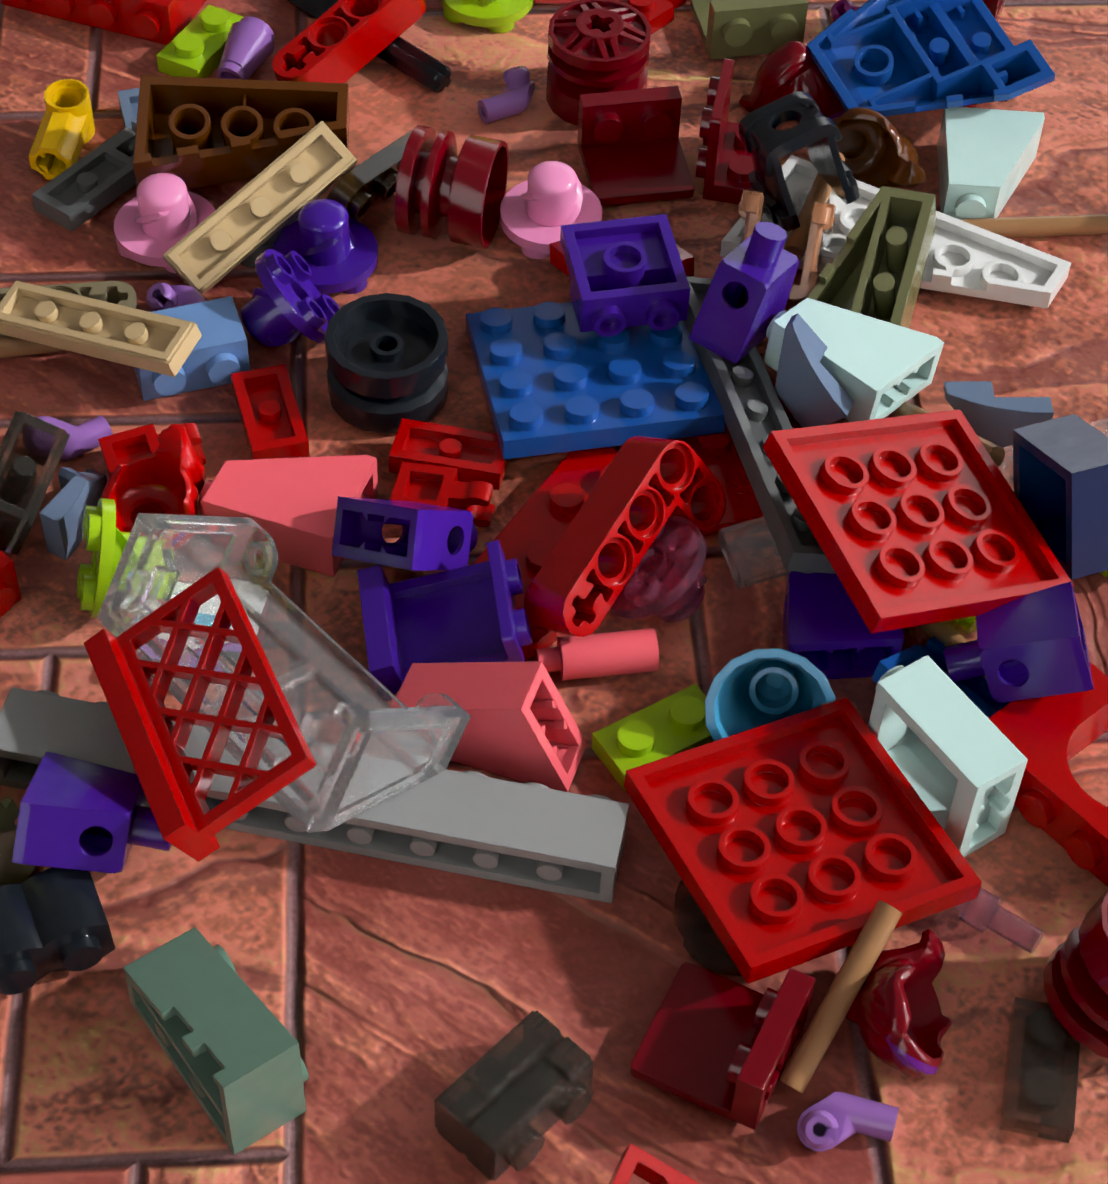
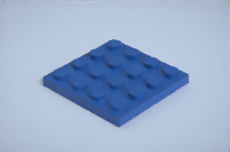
[466,302,725,460]

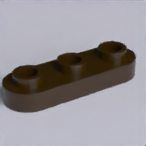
[326,131,412,220]

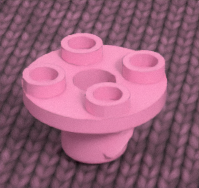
[500,161,603,259]
[114,173,216,273]

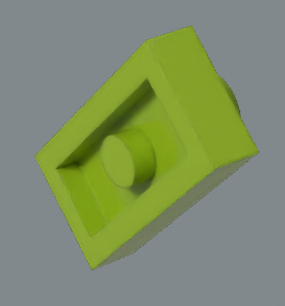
[156,4,244,78]
[591,683,714,791]

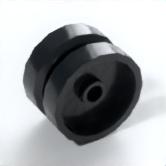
[324,293,448,434]

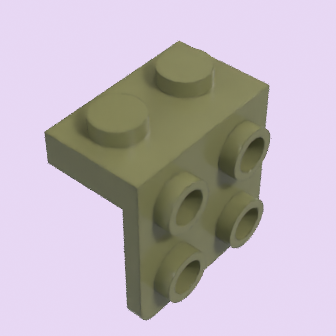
[690,0,808,60]

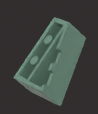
[123,927,309,1155]

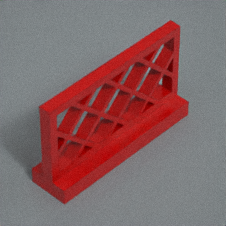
[83,567,317,862]

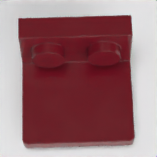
[695,58,776,204]
[577,86,694,206]
[630,962,816,1130]

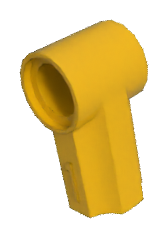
[29,79,95,180]

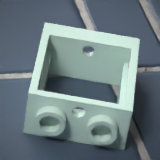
[867,655,1028,857]

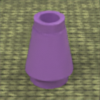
[216,16,275,80]

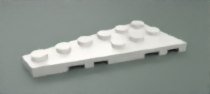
[720,155,1071,309]

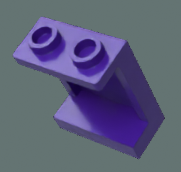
[357,540,532,702]

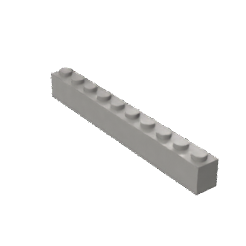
[0,687,630,903]

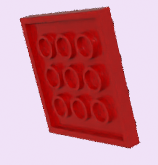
[763,409,1074,634]
[624,697,982,984]

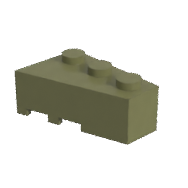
[799,186,936,328]

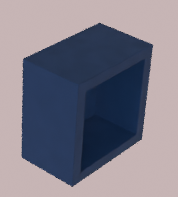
[1013,414,1108,580]

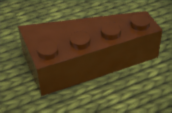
[133,75,350,189]

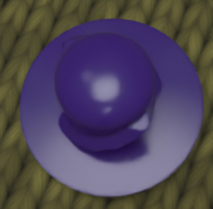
[273,199,378,294]
[241,249,340,347]

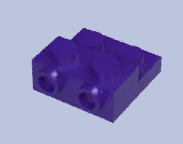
[560,214,691,337]

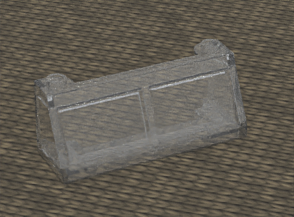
[97,513,471,833]

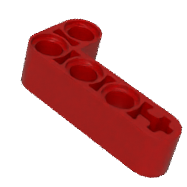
[272,0,426,83]
[524,436,727,637]

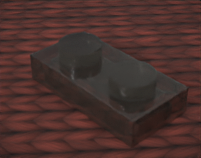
[999,997,1080,1143]

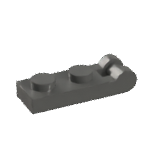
[32,128,137,232]

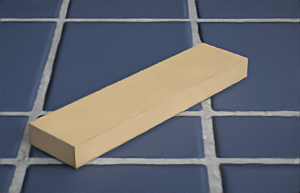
[163,121,357,295]
[0,280,202,377]

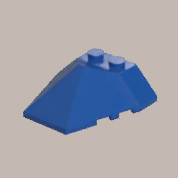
[807,0,1055,116]

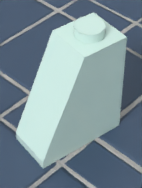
[937,107,1045,219]
[763,298,944,422]

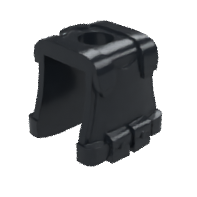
[738,91,860,231]

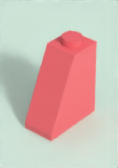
[198,455,378,577]
[390,661,587,792]

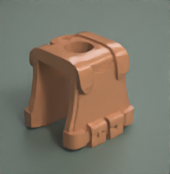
[739,190,836,303]

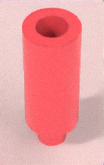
[536,628,659,681]

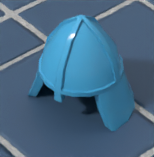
[705,648,836,741]

